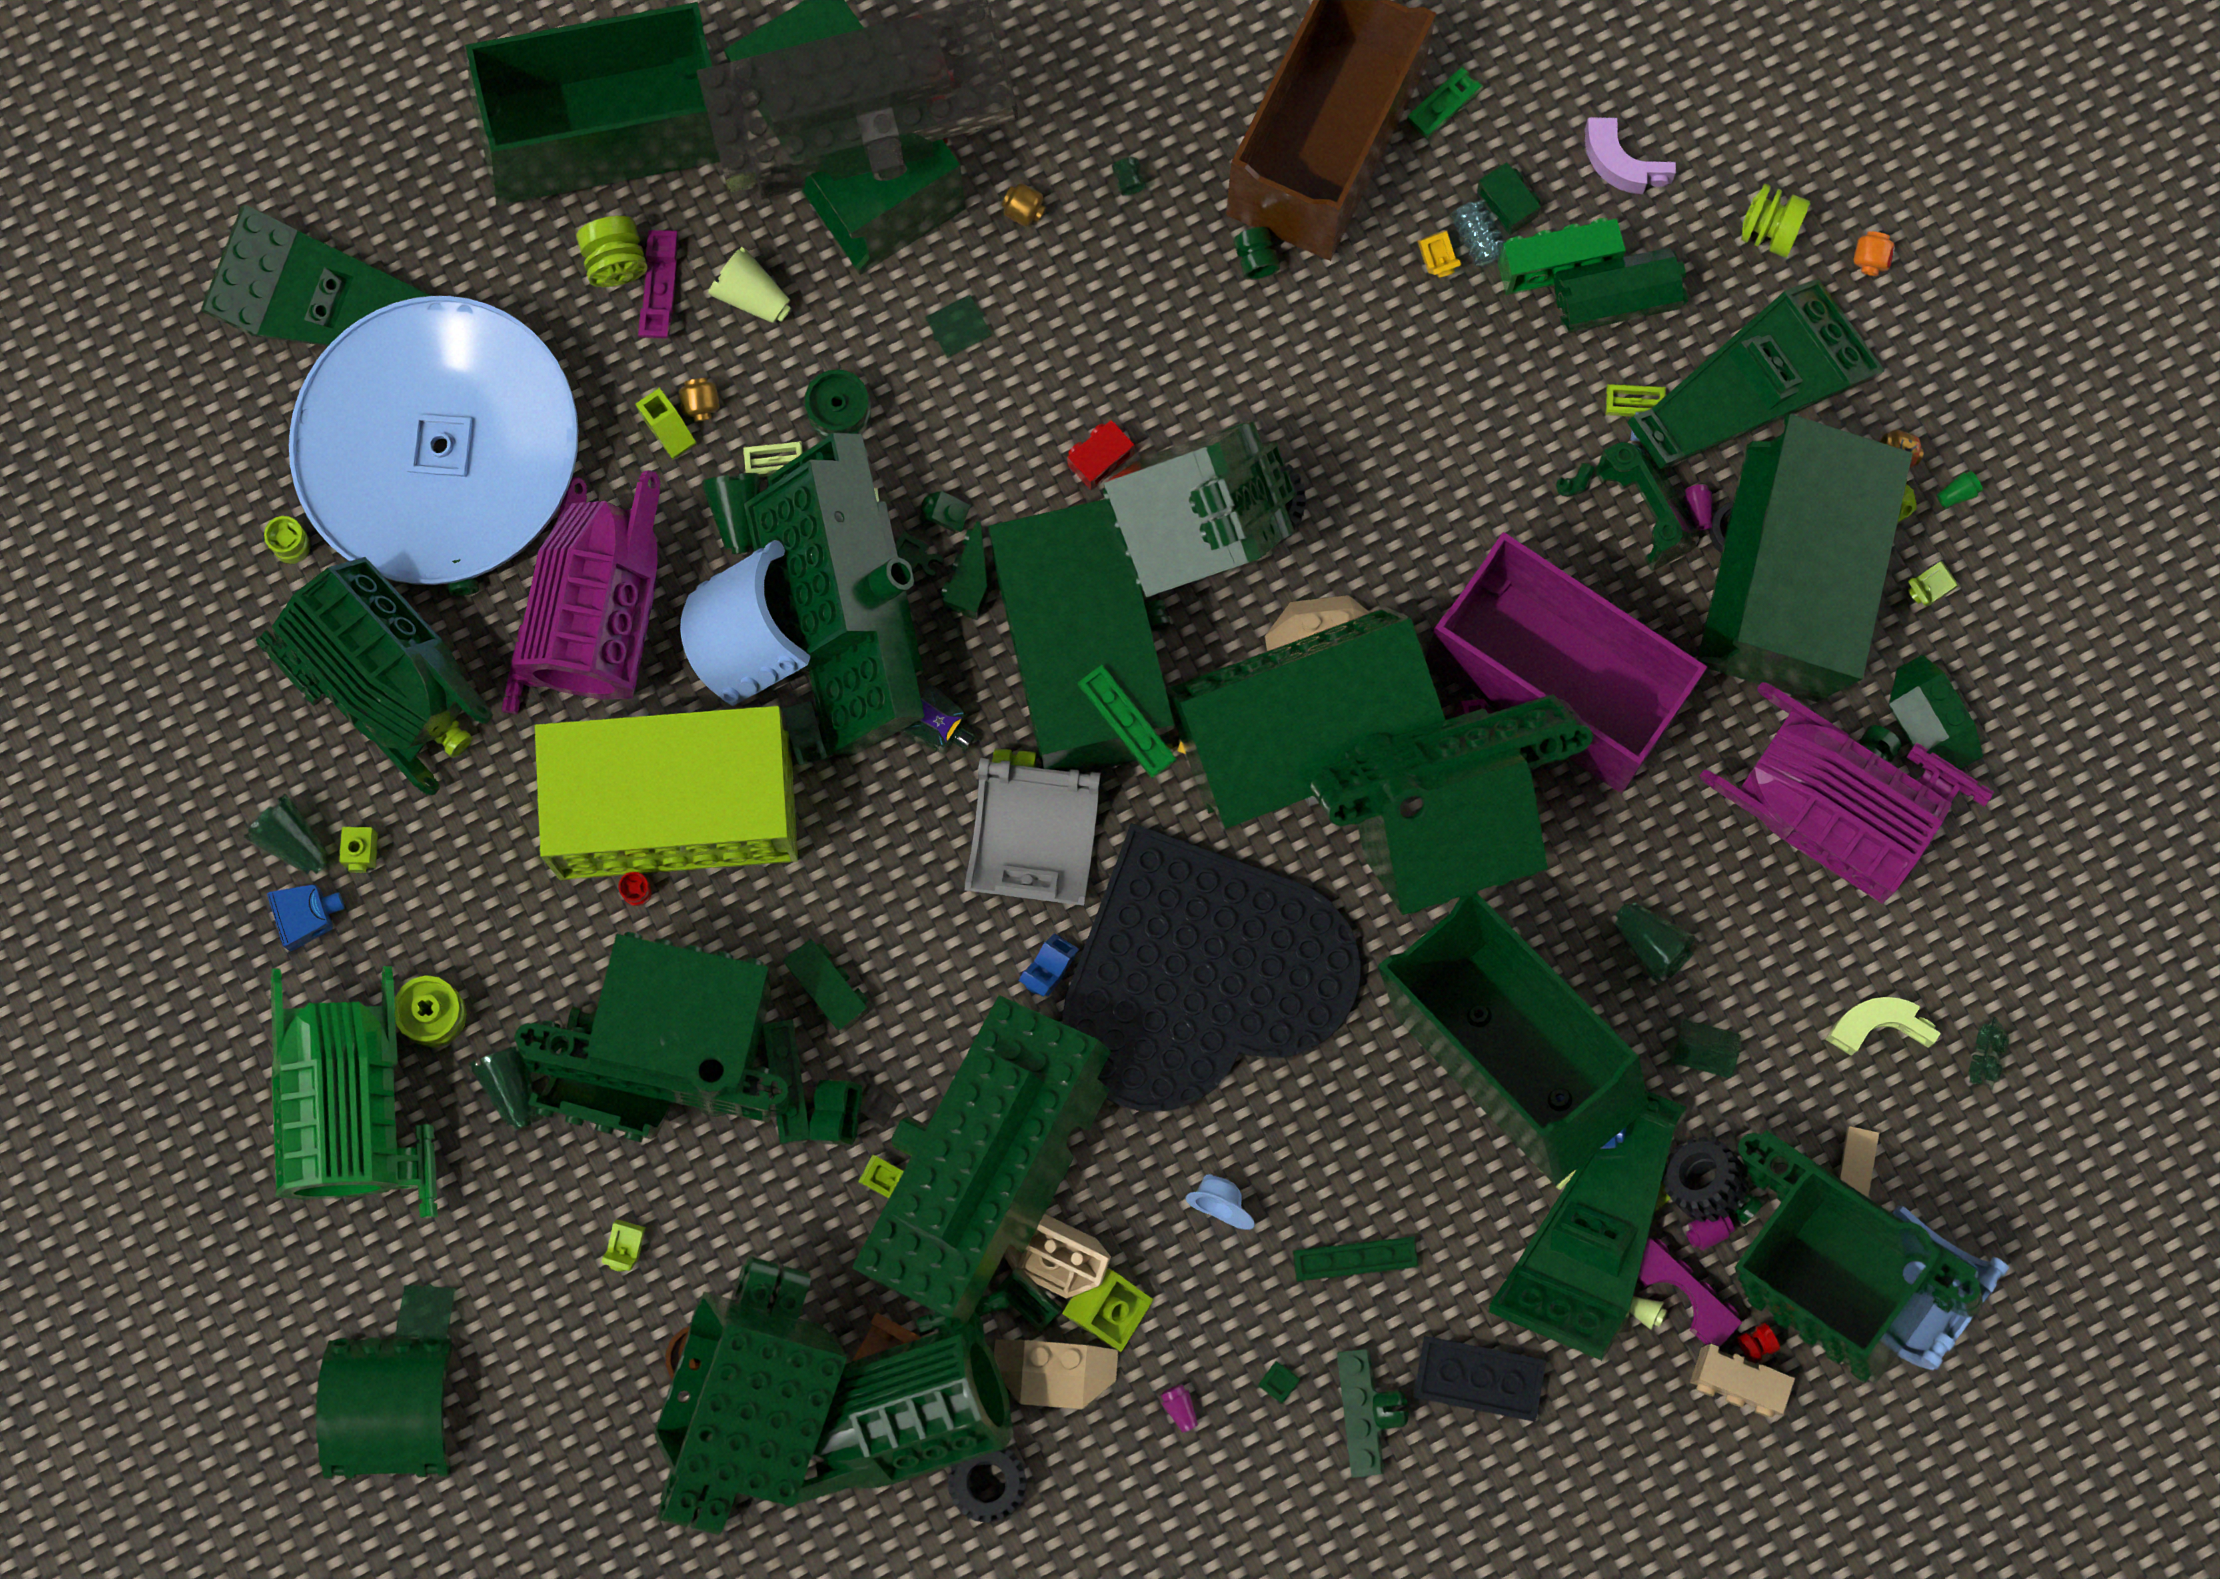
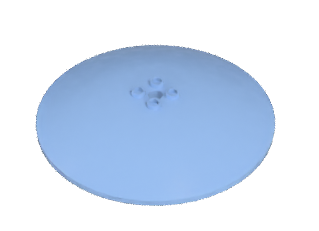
[289,296,579,585]

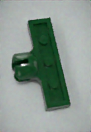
[1337,1349,1409,1478]

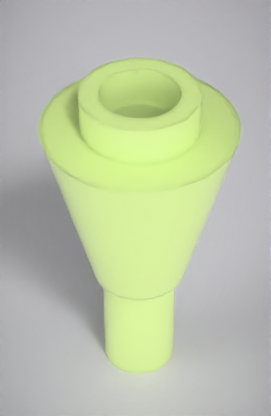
[1630,1296,1667,1330]

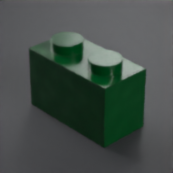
[1476,162,1541,235]

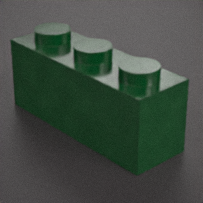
[783,939,869,1035]

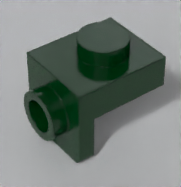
[919,491,971,533]

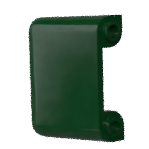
[1595,442,1699,571]

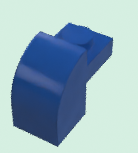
[1018,933,1079,997]

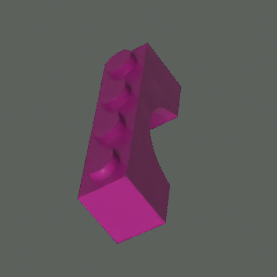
[1637,1237,1742,1348]

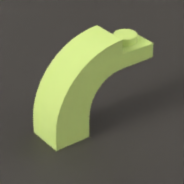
[1825,997,1941,1055]

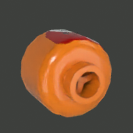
[1854,231,1895,276]

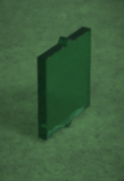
[925,294,992,359]
[395,1284,455,1341]

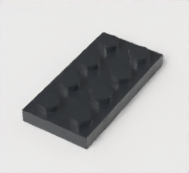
[1413,1336,1546,1422]

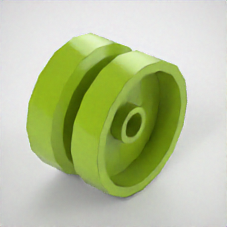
[394,976,467,1048]

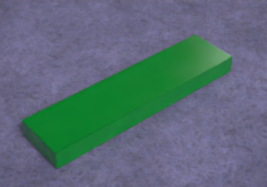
[1078,665,1177,780]

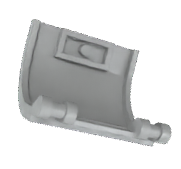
[965,758,1100,905]

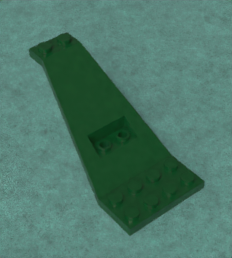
[200,204,431,346]
[1627,278,1885,470]

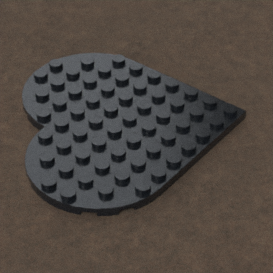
[1063,823,1361,1112]

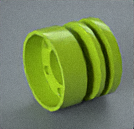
[1741,183,1811,258]
[576,215,648,287]

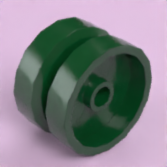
[805,370,871,439]

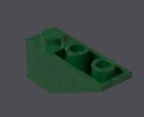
[941,521,988,620]

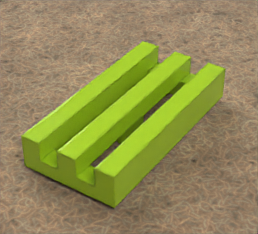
[1606,384,1666,417]

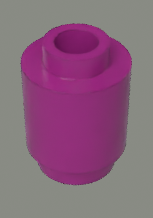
[1686,1215,1734,1251]

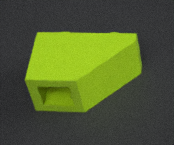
[636,387,697,460]

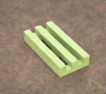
[743,442,803,477]

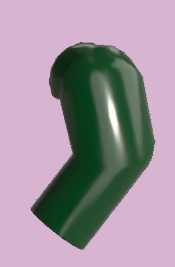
[1556,463,1595,497]

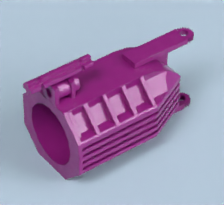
[502,470,661,715]
[1699,682,1994,904]

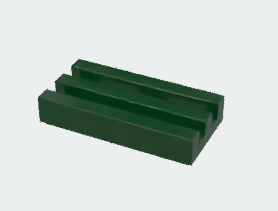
[996,1266,1062,1333]

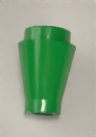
[1936,471,1983,509]

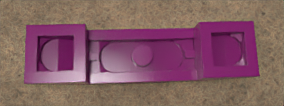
[638,230,678,339]

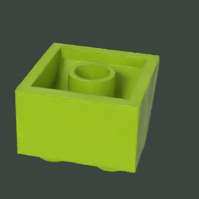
[1062,1268,1153,1352]

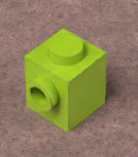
[339,827,378,873]

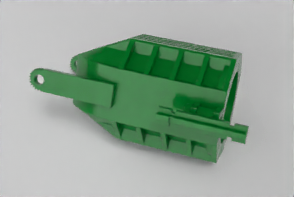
[270,966,438,1219]

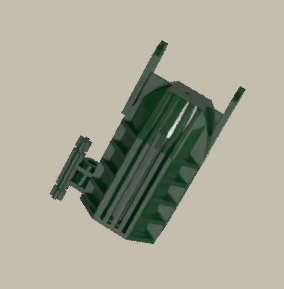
[255,557,493,796]
[795,1290,1013,1504]

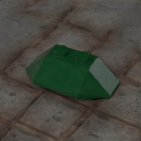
[1888,655,1983,770]

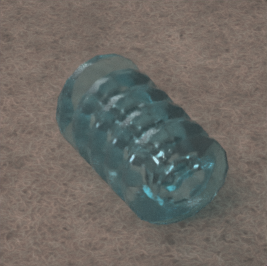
[1450,200,1505,266]

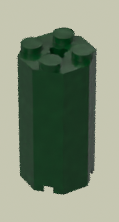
[1553,247,1688,333]

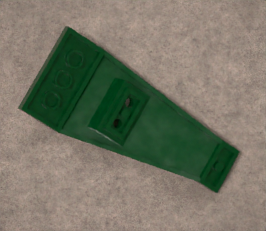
[1489,1091,1687,1361]

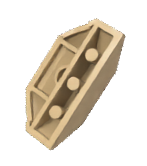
[1265,595,1370,651]
[1004,1214,1111,1299]
[994,1340,1118,1409]

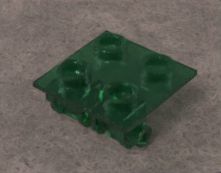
[1967,1017,2009,1090]

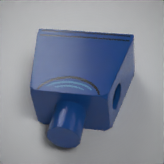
[267,885,345,951]

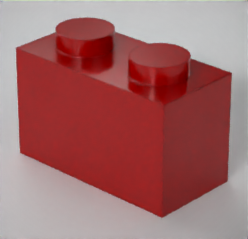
[1067,420,1135,490]

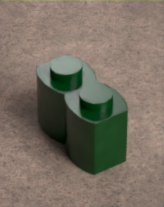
[809,1080,863,1145]

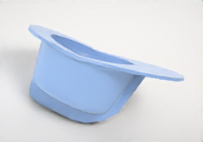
[1186,1174,1255,1230]

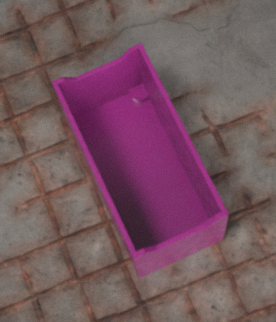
[1425,532,1707,794]

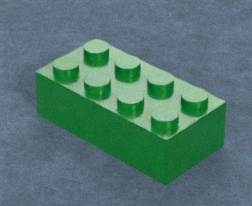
[1498,218,1626,296]

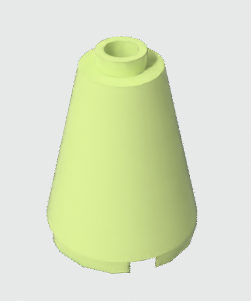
[708,247,791,323]

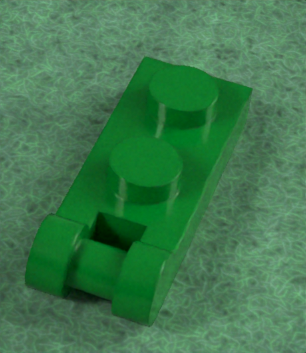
[1407,67,1484,140]

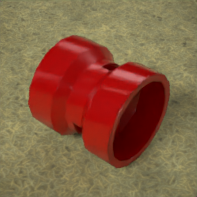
[618,872,652,907]
[1737,1322,1780,1364]

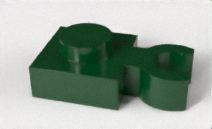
[896,531,944,578]

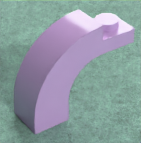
[1585,118,1676,194]

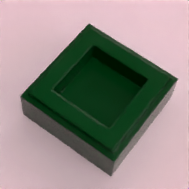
[1257,1361,1300,1404]

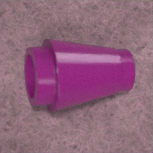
[1683,484,1713,530]
[1160,1384,1199,1433]

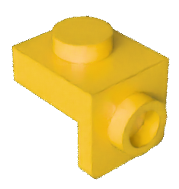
[1417,230,1461,278]

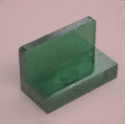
[1672,1019,1741,1079]

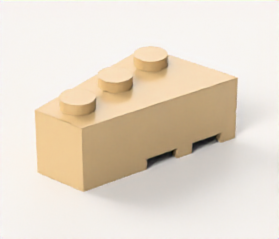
[1690,1344,1795,1418]

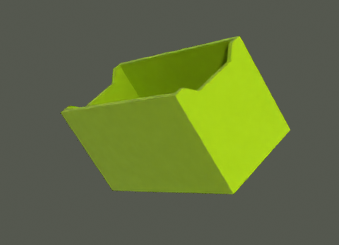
[535,706,798,880]

